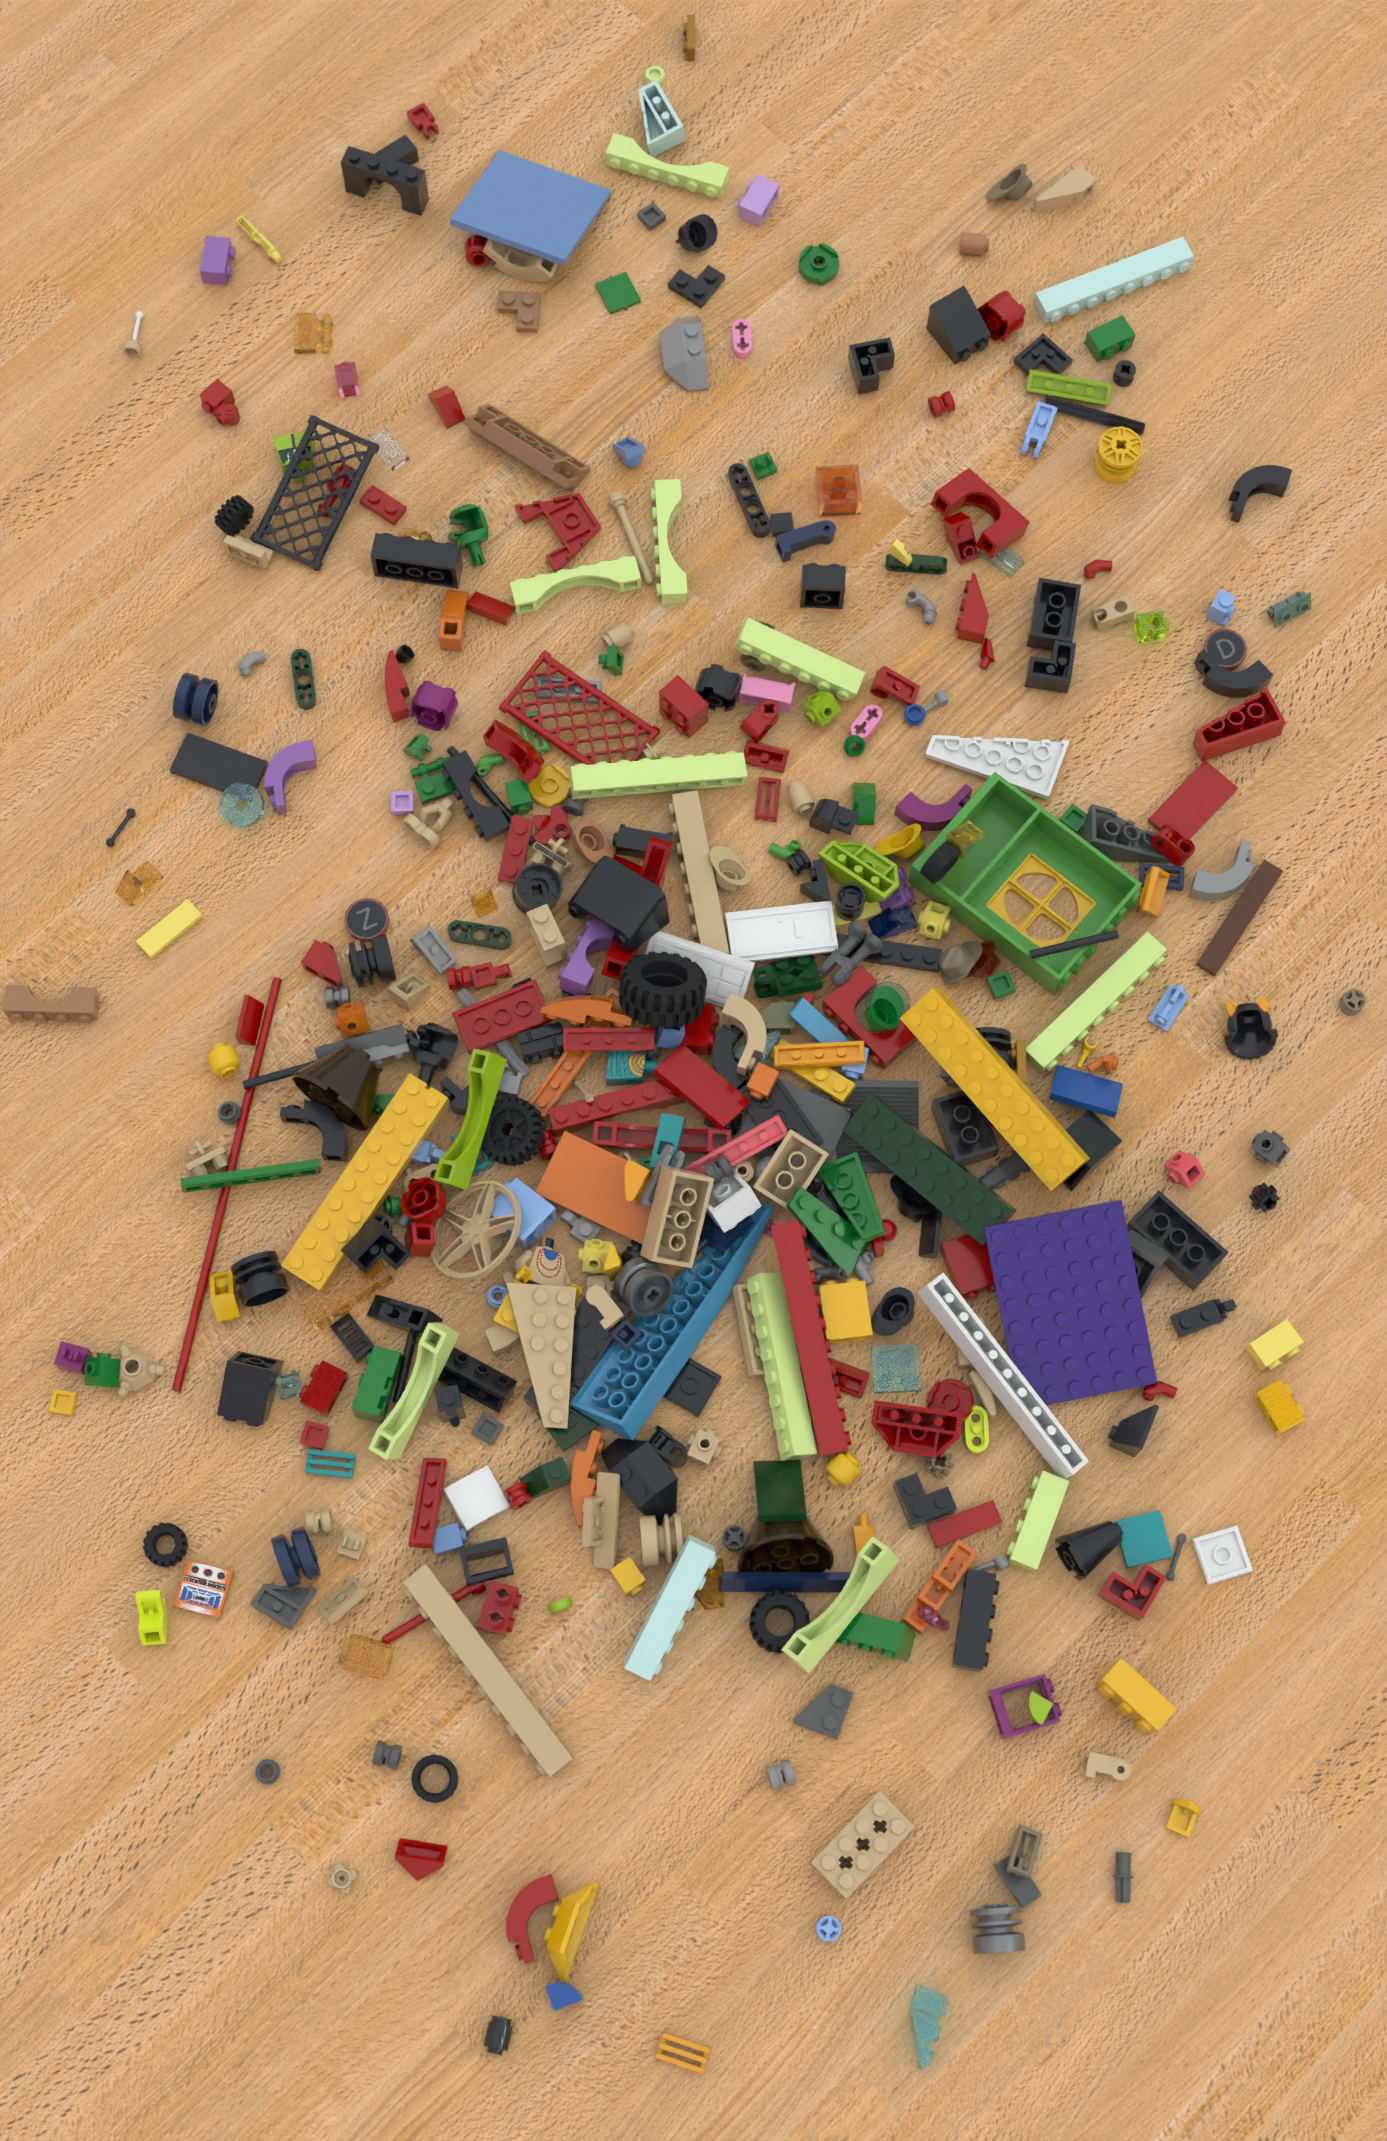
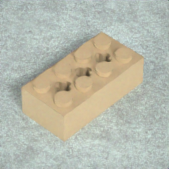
[640,1165,714,1268]
[809,1791,915,1900]

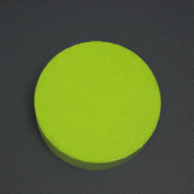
[547,1596,572,1614]

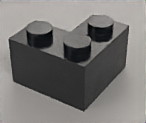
[848,337,895,394]
[1025,640,1076,693]
[341,1217,412,1274]
[893,1473,957,1530]

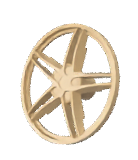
[431,1181,521,1280]

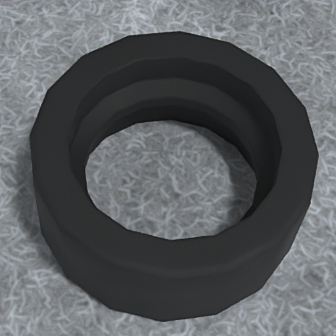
[920,841,961,884]
[411,1754,459,1803]

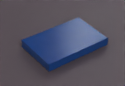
[1049,1065,1123,1118]

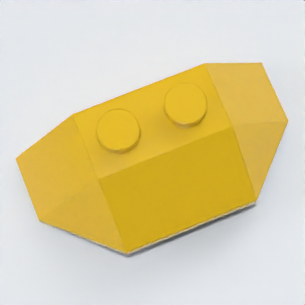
[543,1882,600,1982]

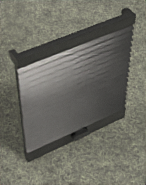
[737,1078,853,1183]
[837,1080,919,1174]

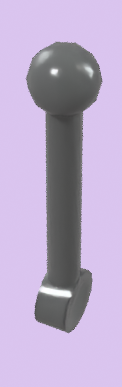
[1166,1534,1187,1581]

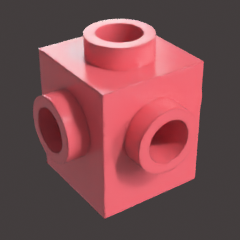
[1164,1150,1205,1189]

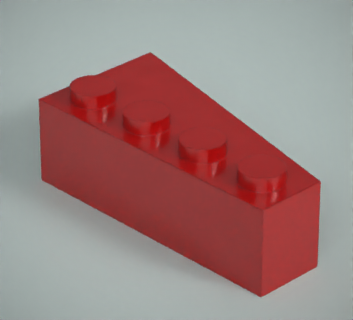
[1193,687,1285,761]

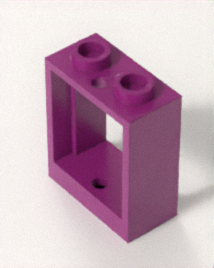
[987,1674,1062,1740]

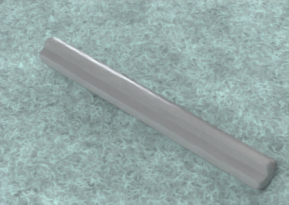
[457,988,530,1078]

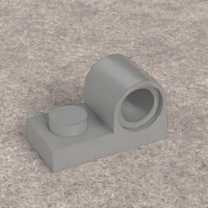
[410,925,457,974]

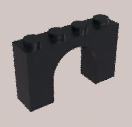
[341,146,429,216]

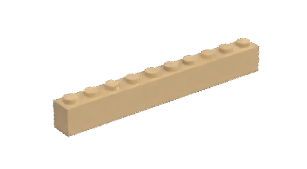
[403,1564,574,1777]

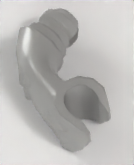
[906,590,937,624]

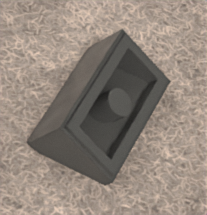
[994,1855,1042,1909]

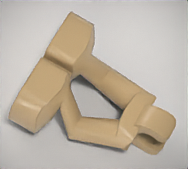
[402,797,454,850]

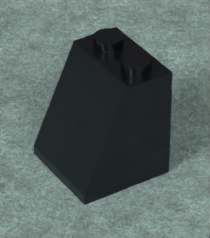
[926,286,991,364]
[1063,1111,1122,1191]
[217,1351,283,1427]

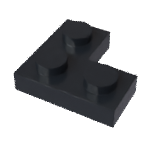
[668,265,725,309]
[1013,333,1073,375]

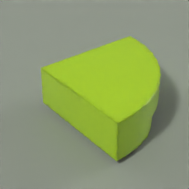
[1028,1691,1053,1725]

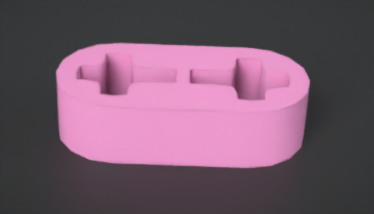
[732,319,752,359]
[850,704,882,741]

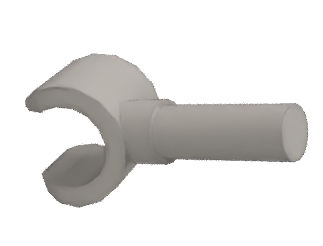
[924,690,948,713]
[974,1555,1009,1571]

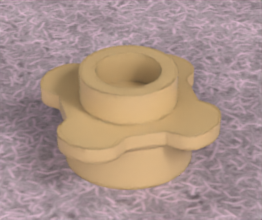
[643,743,662,760]
[328,1864,357,1893]

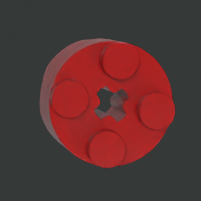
[978,290,1026,342]

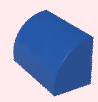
[546,1982,584,2011]

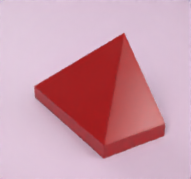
[395,1838,448,1881]

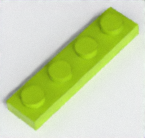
[1026,369,1112,405]

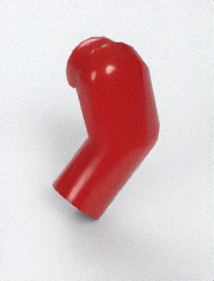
[1083,560,1112,579]
[1142,1381,1177,1401]

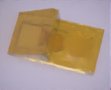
[945,820,985,859]
[115,861,163,907]

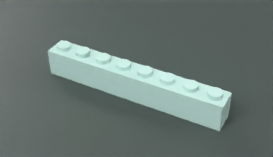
[1033,237,1194,324]

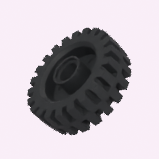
[480,1096,546,1166]

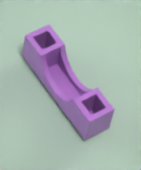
[558,917,616,996]

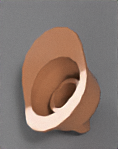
[573,819,614,864]

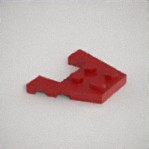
[515,493,601,573]

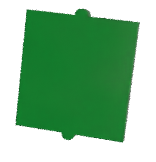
[595,272,641,314]

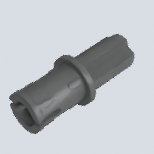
[1113,1852,1133,1903]

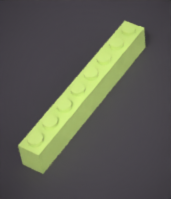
[569,751,747,800]
[1026,931,1167,1074]
[747,1272,817,1461]

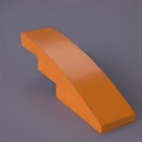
[902,1539,977,1635]

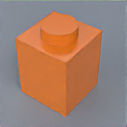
[746,1062,779,1100]

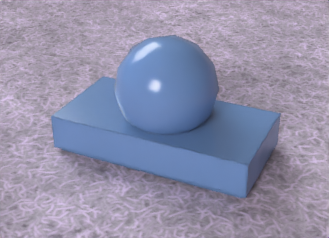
[612,437,646,468]

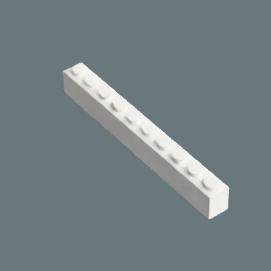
[917,1273,1089,1479]

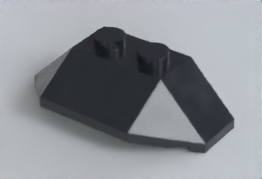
[601,1438,678,1526]

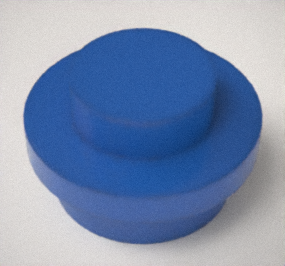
[904,704,926,726]

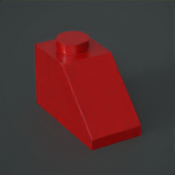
[301,940,344,988]

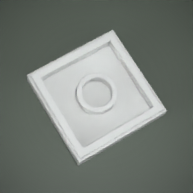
[1191,1525,1253,1585]

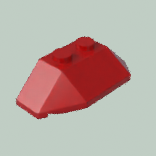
[871,1400,964,1458]

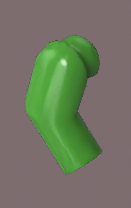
[476,753,503,777]
[768,840,801,860]

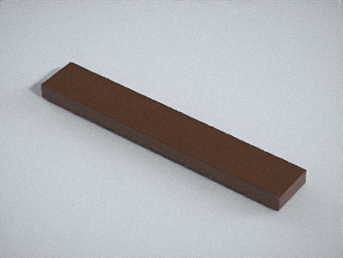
[1196,860,1283,976]

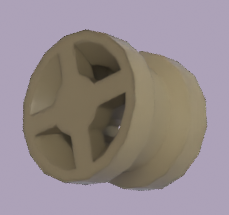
[1340,989,1366,1016]

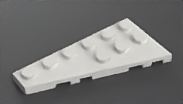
[925,735,1070,800]

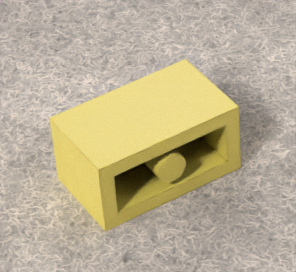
[1245,1319,1303,1371]

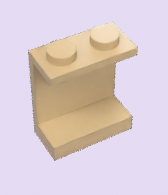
[526,904,567,969]

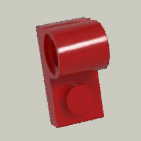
[870,666,920,706]

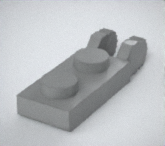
[638,1145,685,1208]

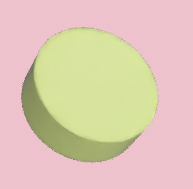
[645,66,665,86]

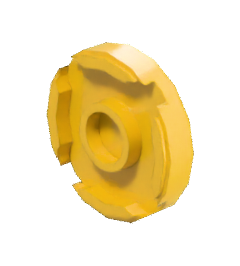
[528,765,570,808]

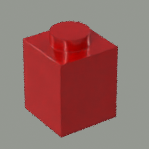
[404,1223,436,1257]

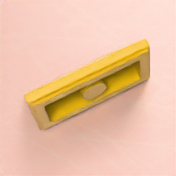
[604,1244,623,1281]

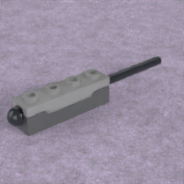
[242,1024,418,1090]

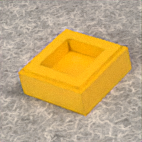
[48,1389,78,1417]

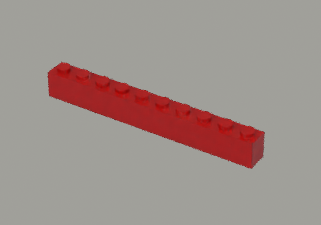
[771,1220,852,1456]

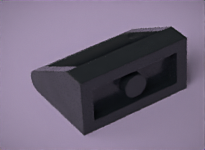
[459,1537,514,1586]

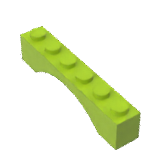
[433,1049,507,1190]

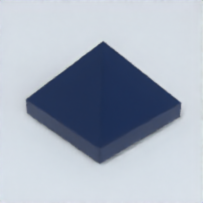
[609,1318,641,1351]

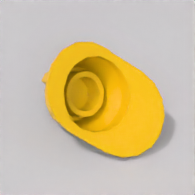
[875,823,925,859]

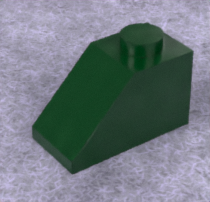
[519,1457,571,1499]

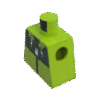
[273,432,315,483]

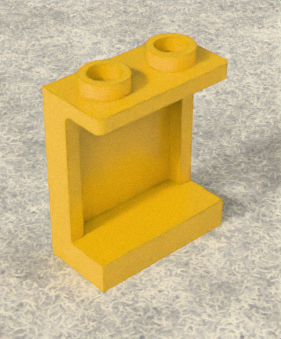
[818,1278,873,1344]

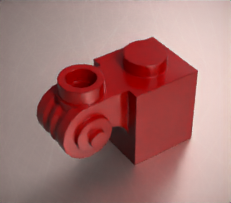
[200,378,240,427]

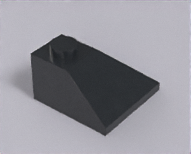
[1107,1405,1159,1457]

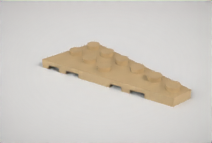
[505,1283,576,1429]

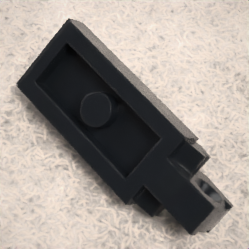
[1170,1299,1236,1338]

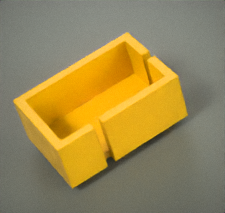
[1096,1658,1177,1734]

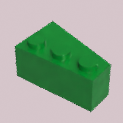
[836,1612,916,1662]

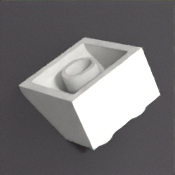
[706,1171,762,1233]

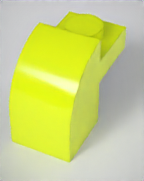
[135,1590,167,1646]

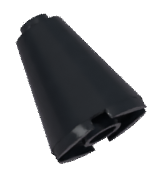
[1055,1521,1123,1581]

